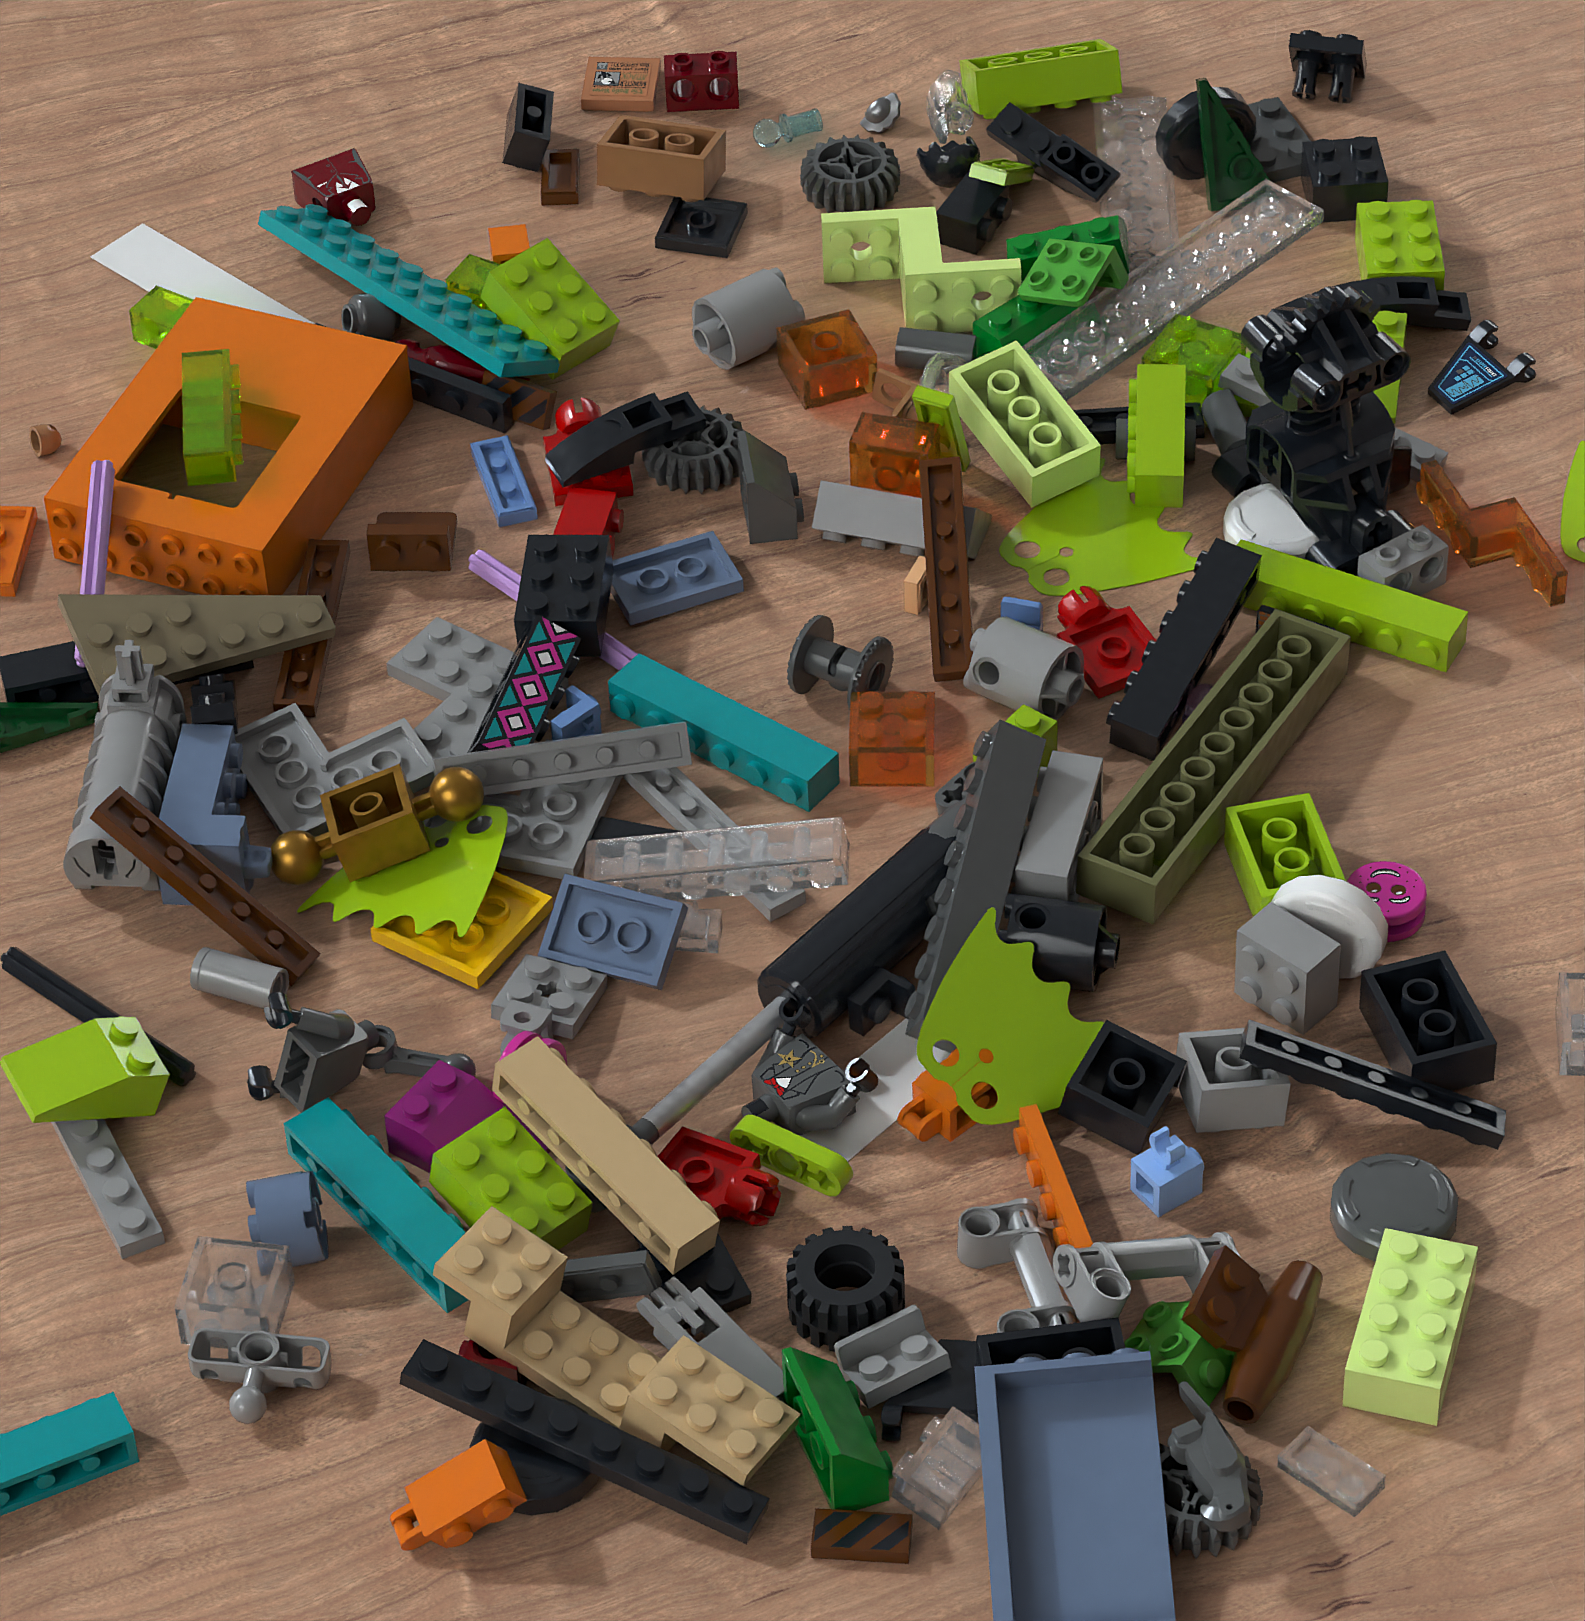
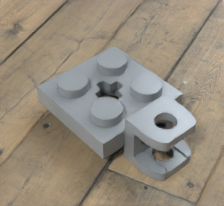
[491,954,607,1055]

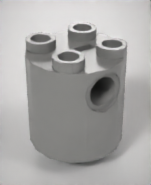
[692,267,805,370]
[963,616,1085,720]

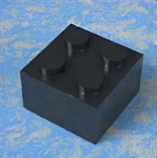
[1301,136,1388,223]
[1058,1020,1187,1155]

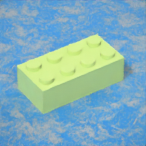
[949,340,1101,508]
[1342,1228,1478,1426]

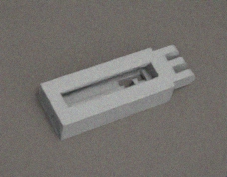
[636,1277,784,1402]

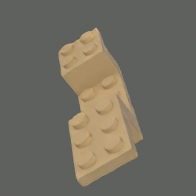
[433,1206,801,1486]

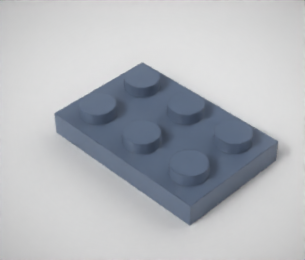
[611,531,744,626]
[538,874,688,990]

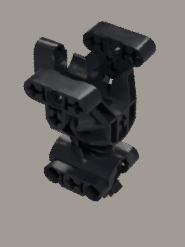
[1212,286,1415,576]

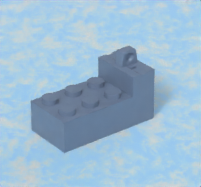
[158,724,273,905]

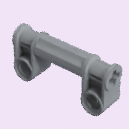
[957,1198,1078,1333]
[1053,1232,1241,1322]

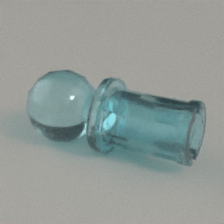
[753,108,823,148]

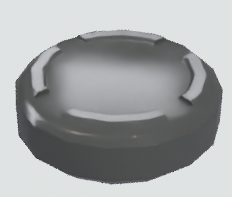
[1330,1153,1459,1262]

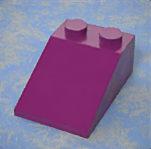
[384,1060,551,1173]

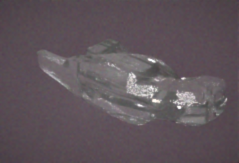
[925,69,974,144]

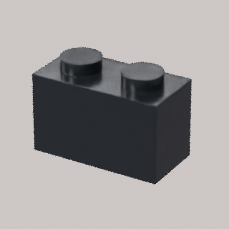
[502,83,554,172]
[936,171,1013,255]

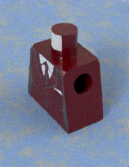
[291,148,376,226]

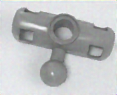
[188,1328,332,1424]

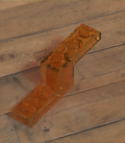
[1416,460,1568,607]

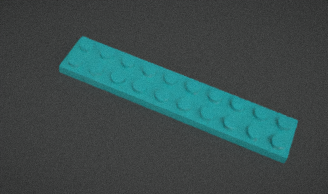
[258,204,560,378]

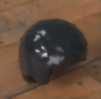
[916,136,980,188]

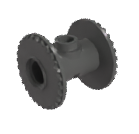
[787,615,894,716]

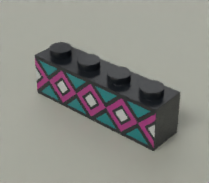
[467,615,581,753]

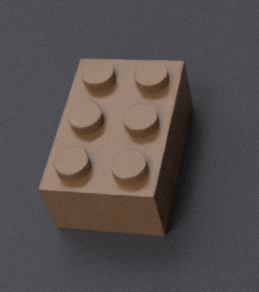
[597,115,726,202]

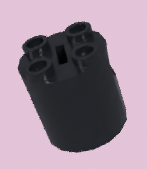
[998,893,1120,992]

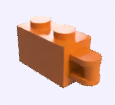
[897,1048,998,1142]
[390,1439,527,1551]

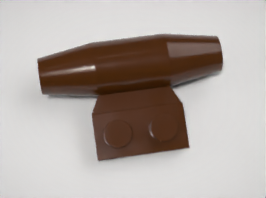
[1181,1245,1323,1424]

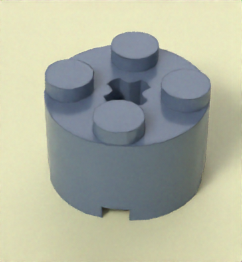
[246,1171,329,1273]

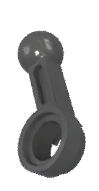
[362,1025,476,1077]

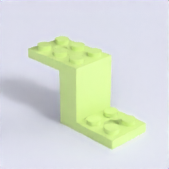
[821,206,1021,333]

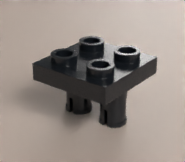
[1289,30,1367,103]

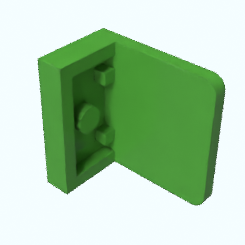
[1018,238,1129,307]
[1124,1301,1236,1406]

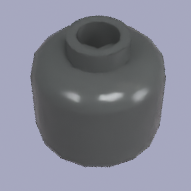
[341,294,401,341]

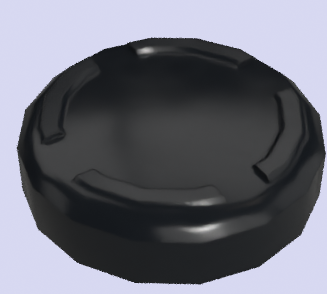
[1155,87,1257,180]
[470,1397,599,1516]

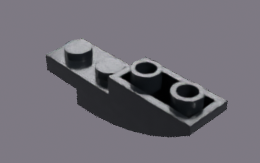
[986,102,1121,203]
[1311,276,1471,331]
[545,391,706,488]
[190,673,238,734]

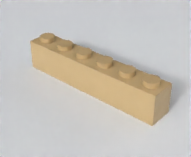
[492,1036,720,1275]

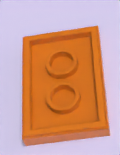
[0,506,38,597]

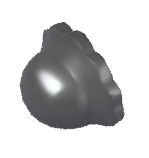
[860,93,901,133]

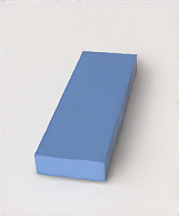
[470,435,538,527]

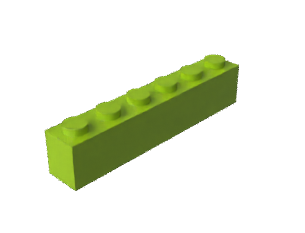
[1236,539,1468,672]

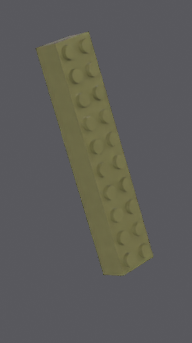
[1076,609,1351,924]

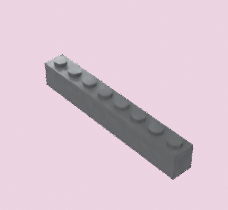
[905,719,1046,1053]

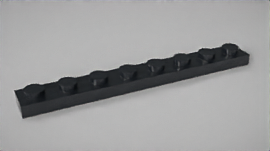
[400,1339,770,1545]

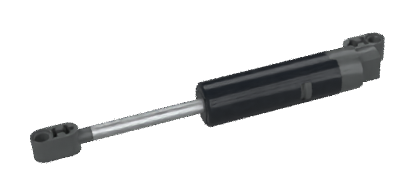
[565,761,976,1213]

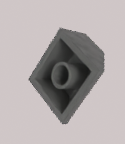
[737,431,804,544]

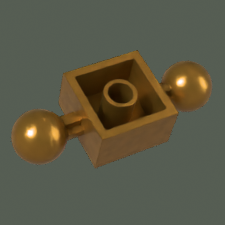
[271,764,484,885]

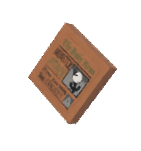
[581,57,661,112]

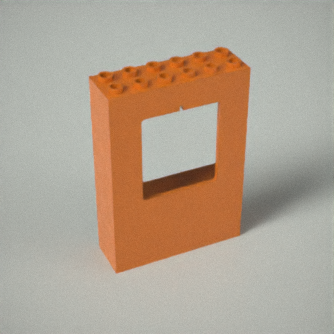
[44,297,413,595]

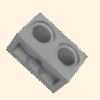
[1357,524,1449,596]

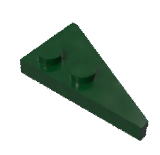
[1196,78,1281,211]
[0,702,100,753]

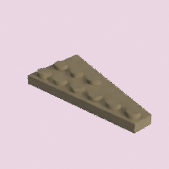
[58,594,336,696]

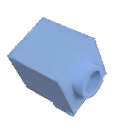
[1130,1126,1204,1218]

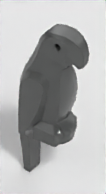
[1167,1381,1251,1532]

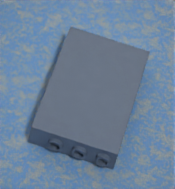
[974,1348,1176,1621]

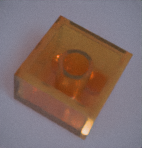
[776,309,877,410]
[849,412,940,498]
[849,691,936,787]

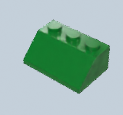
[1006,215,1130,284]
[973,295,1110,380]
[782,1347,895,1511]

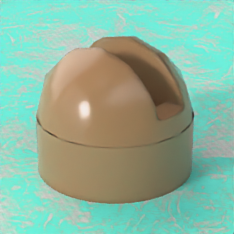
[29,424,62,457]

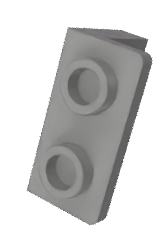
[834,1305,951,1409]

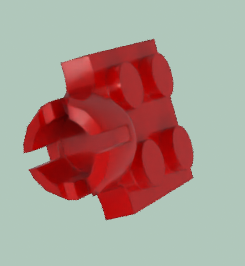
[543,398,634,506]
[1057,586,1157,699]
[657,1126,781,1226]

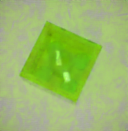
[1141,313,1246,407]

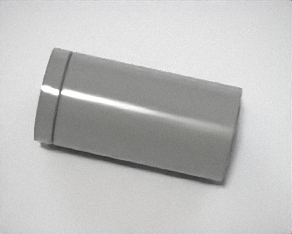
[190,947,289,1009]

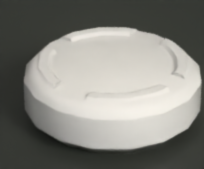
[1223,483,1319,559]
[1271,875,1388,979]

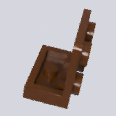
[366,512,457,572]

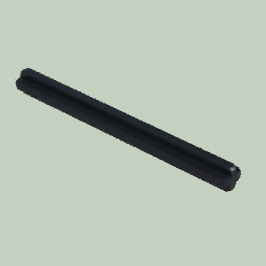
[0,947,196,1086]

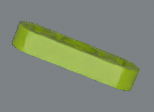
[729,1115,853,1196]

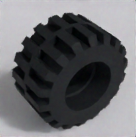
[786,1226,905,1352]

